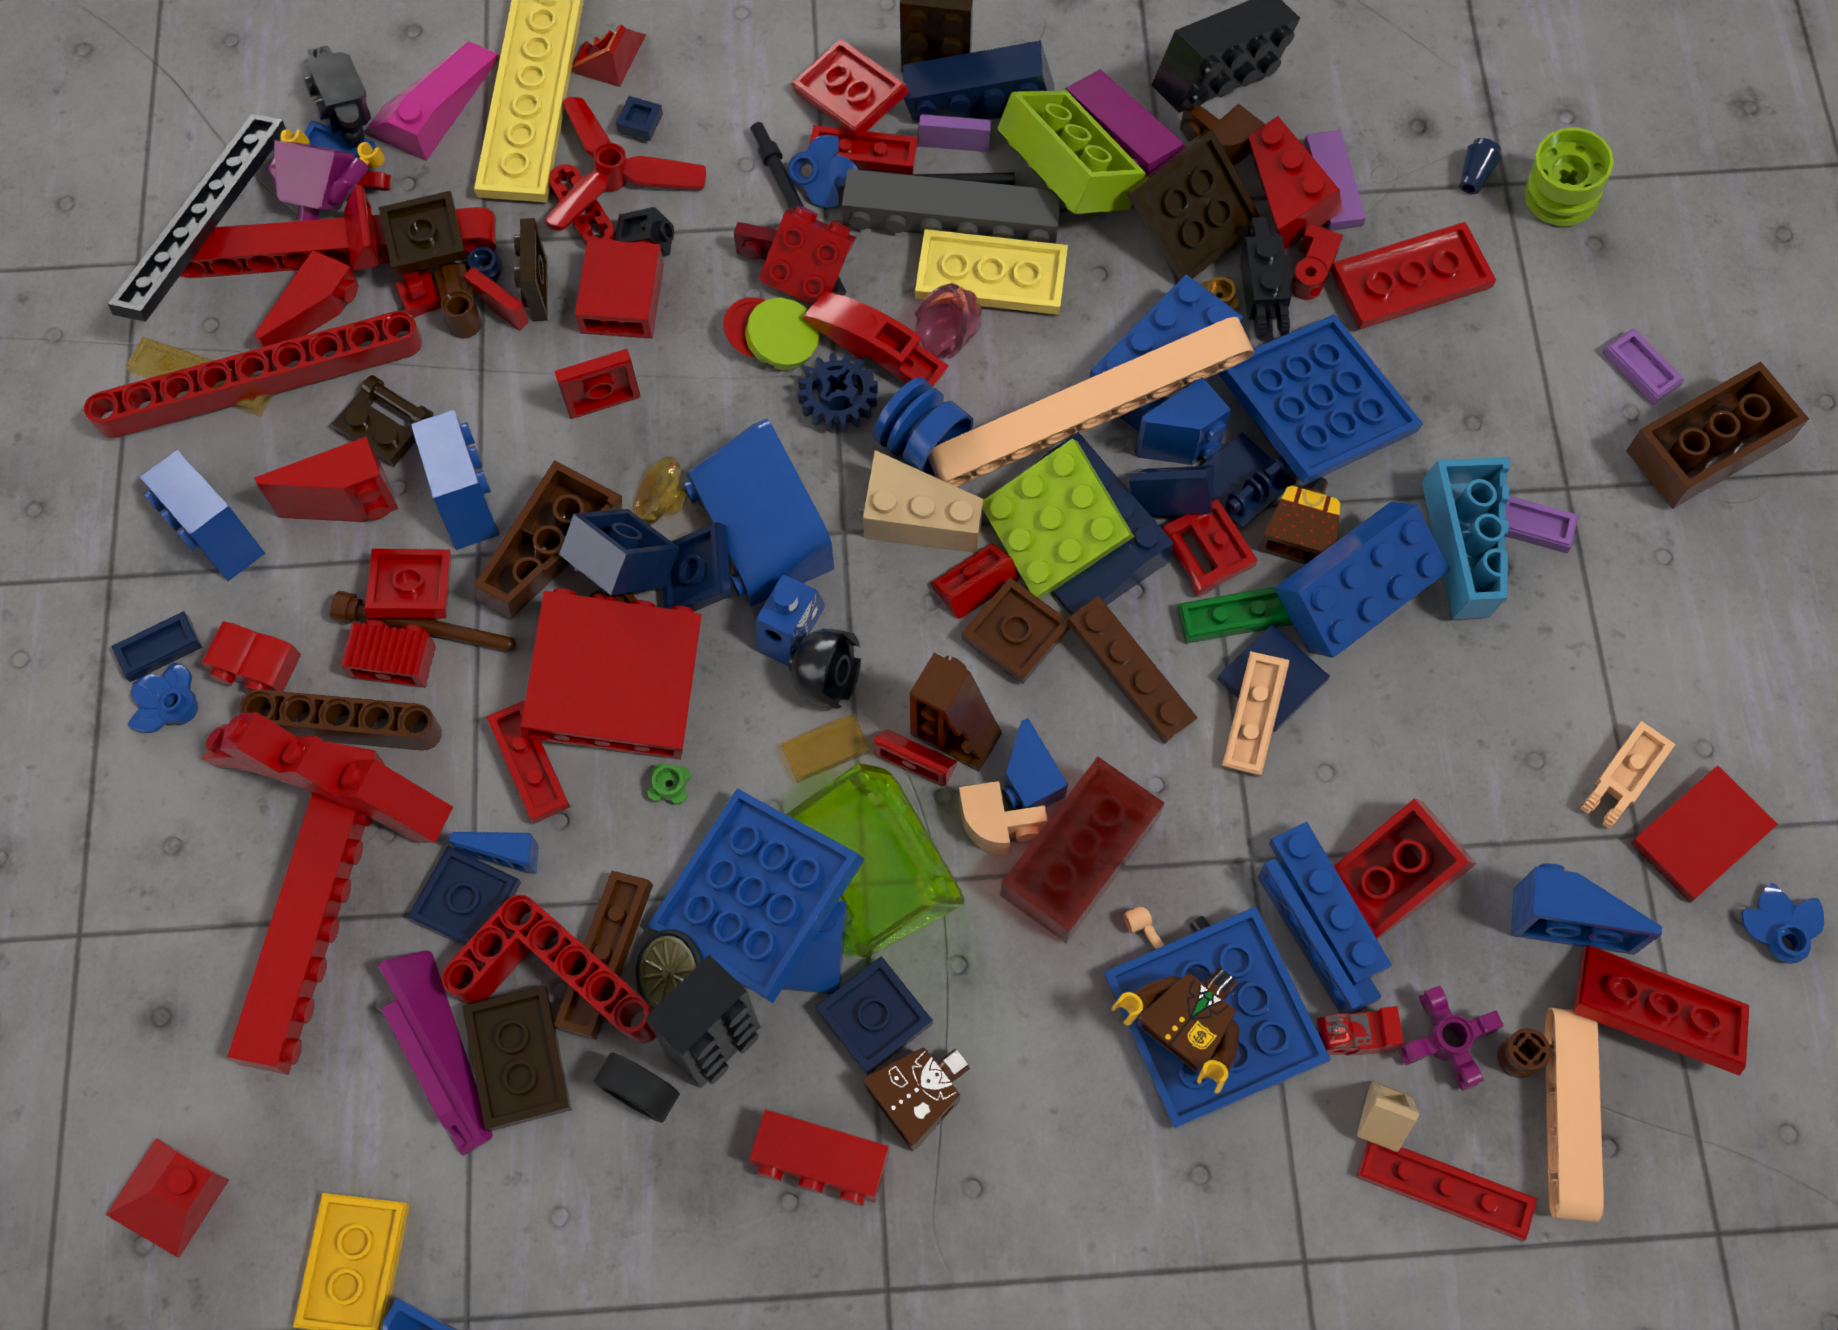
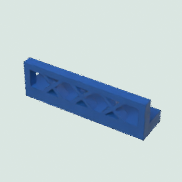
[1258,858,1382,1013]

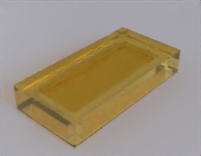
[781,714,870,783]

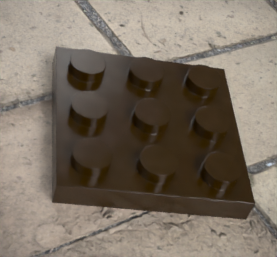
[1126,129,1261,282]

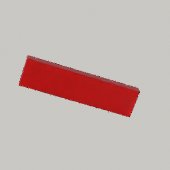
[1356,1141,1538,1242]

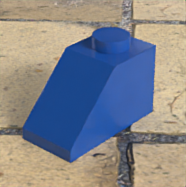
[1002,718,1068,810]

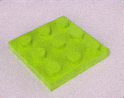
[983,439,1134,600]

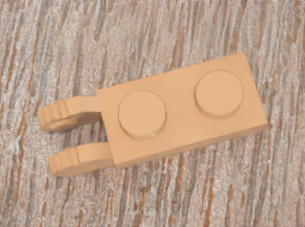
[1580,721,1676,829]

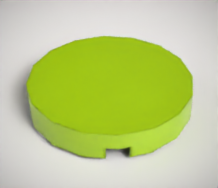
[745,297,819,370]

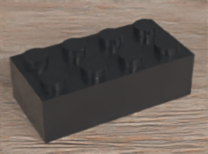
[1151,0,1300,113]
[645,955,760,1088]

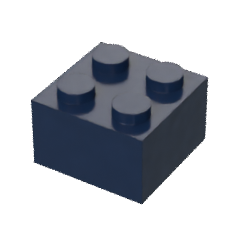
[559,509,680,596]

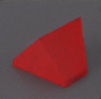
[571,24,646,87]

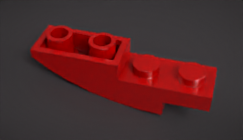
[803,291,949,389]

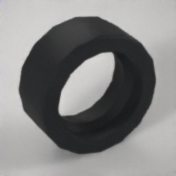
[593,1053,680,1123]

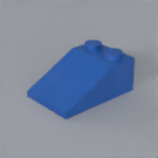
[1511,863,1662,955]

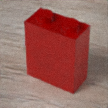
[575,238,664,339]

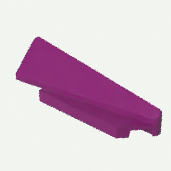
[378,951,493,1156]

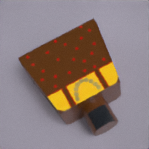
[1258,477,1340,565]

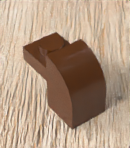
[1180,103,1265,165]

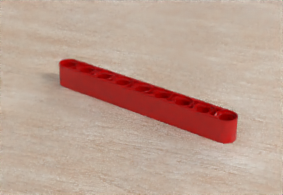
[180,207,496,278]
[84,311,422,438]

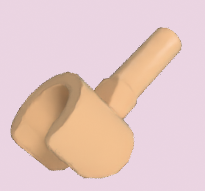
[1123,907,1165,949]

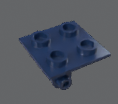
[1202,432,1296,529]

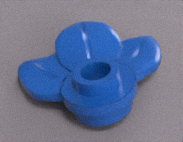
[788,135,859,208]
[128,663,198,733]
[1741,883,1824,964]

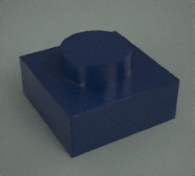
[616,96,663,141]

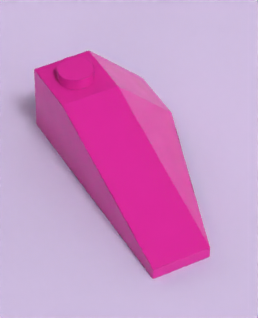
[365,41,499,161]

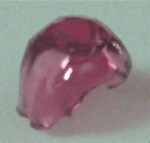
[915,283,982,359]

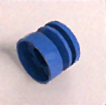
[873,377,973,476]

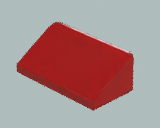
[344,185,379,270]
[930,543,1019,619]
[874,730,957,786]

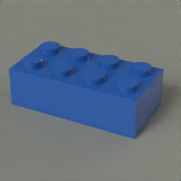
[1090,274,1244,432]
[1274,502,1450,658]

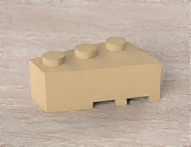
[863,450,983,553]

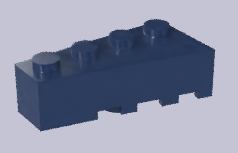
[903,40,1055,120]

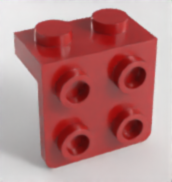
[760,206,857,305]

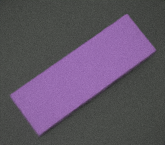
[1304,130,1366,230]

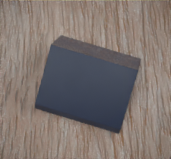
[1129,465,1214,516]

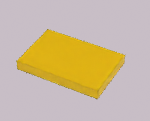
[293,1193,410,1330]

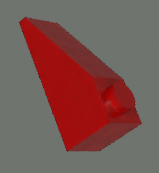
[253,250,359,348]

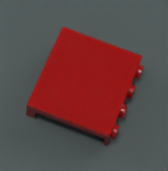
[521,588,702,760]

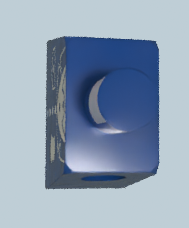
[756,575,825,667]

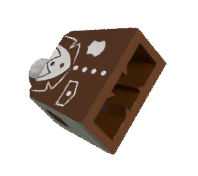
[863,1048,970,1152]

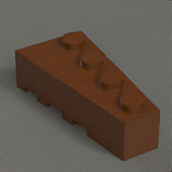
[474,460,622,619]

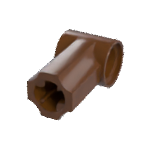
[434,262,481,338]

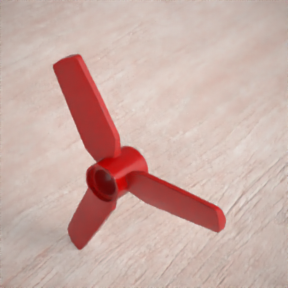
[545,97,706,231]

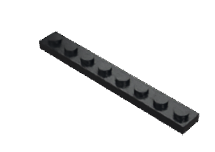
[108,113,286,322]

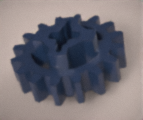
[797,353,878,432]

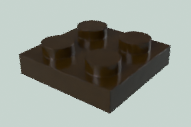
[378,191,467,276]
[514,218,548,322]

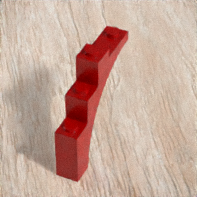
[202,712,453,843]

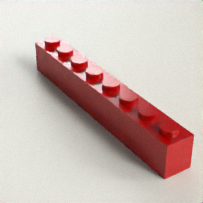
[227,742,385,1075]

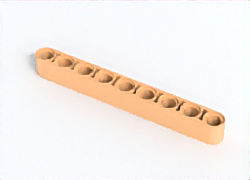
[928,317,1254,487]

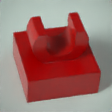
[395,270,441,318]

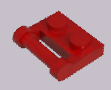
[1162,499,1258,597]

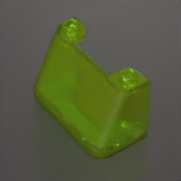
[786,763,965,957]

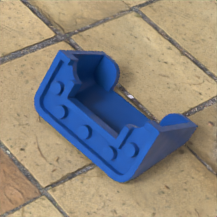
[683,419,834,607]

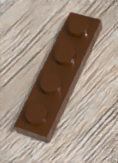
[1066,595,1198,744]
[553,870,653,1040]

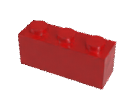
[749,1109,890,1206]

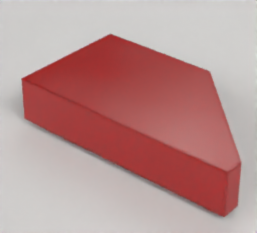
[463,267,529,331]

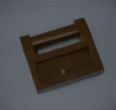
[332,375,434,467]

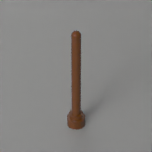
[330,590,516,652]

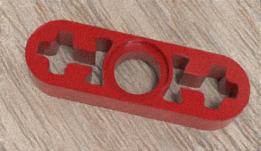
[549,164,615,246]

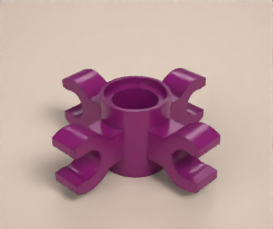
[1399,985,1504,1091]

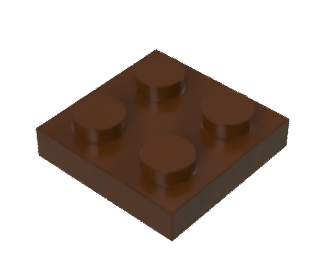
[962,578,1070,684]

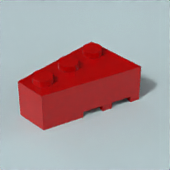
[1248,116,1343,250]

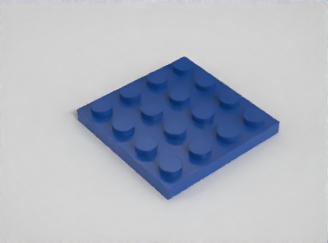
[1218,314,1423,485]
[647,788,865,1003]
[1104,906,1331,1130]

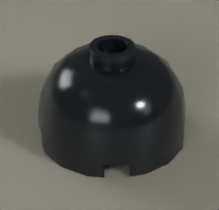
[789,629,861,709]

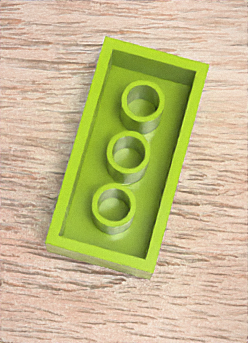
[997,90,1146,215]

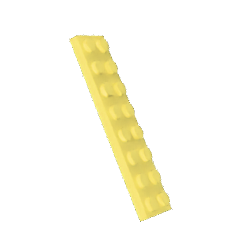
[474,0,584,202]

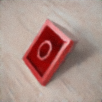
[106,1138,229,1258]

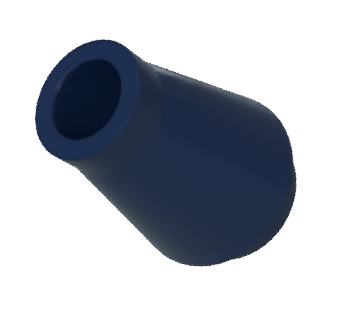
[1459,138,1501,194]

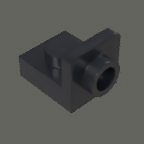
[615,207,674,256]

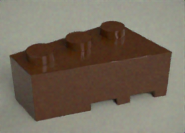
[909,653,1002,772]

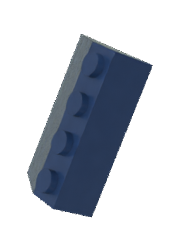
[1034,432,1174,616]

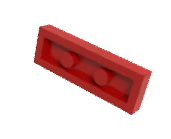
[810,125,918,174]
[487,701,570,824]

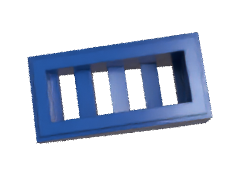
[449,832,539,874]

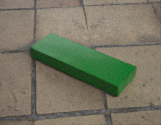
[1177,586,1293,644]

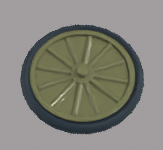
[636,929,704,1008]

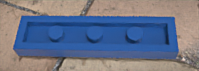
[1269,821,1392,986]

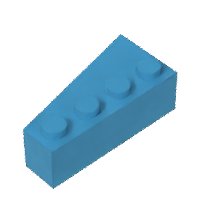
[1421,457,1510,619]

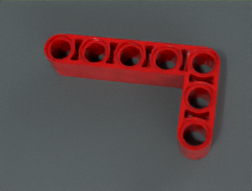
[442,894,656,1044]

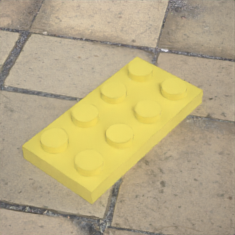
[915,229,1068,315]

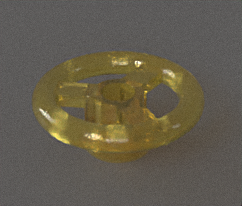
[634,456,686,526]

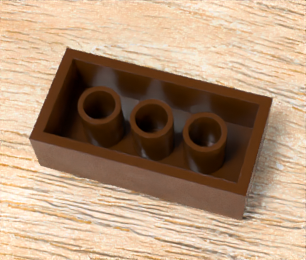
[1626,361,1809,509]

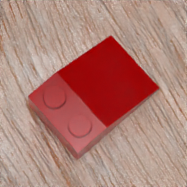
[254,437,399,522]
[1334,798,1477,939]

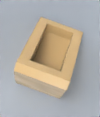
[1357,1080,1420,1152]

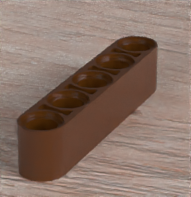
[240,690,442,751]

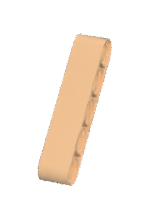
[1544,1008,1604,1222]

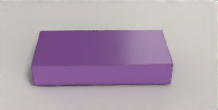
[919,115,991,152]
[1603,328,1685,405]
[1506,496,1579,553]

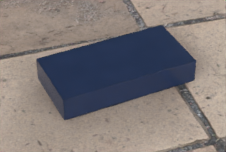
[111,611,203,682]

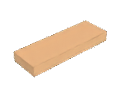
[1222,651,1290,777]

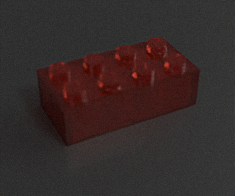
[1000,756,1165,943]

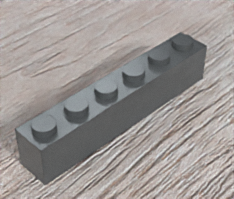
[842,169,1061,244]

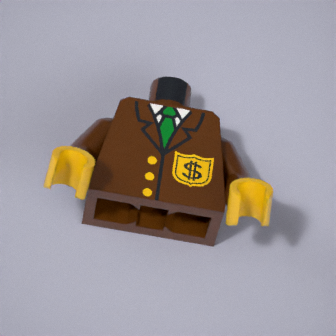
[1111,967,1240,1094]

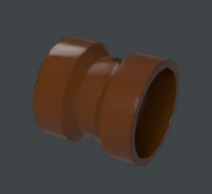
[1497,1028,1551,1078]

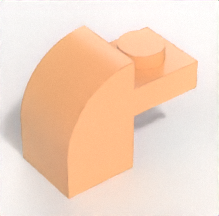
[958,781,1048,855]

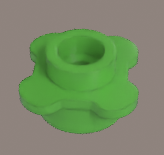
[647,763,691,805]

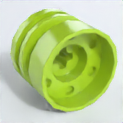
[1524,127,1614,227]

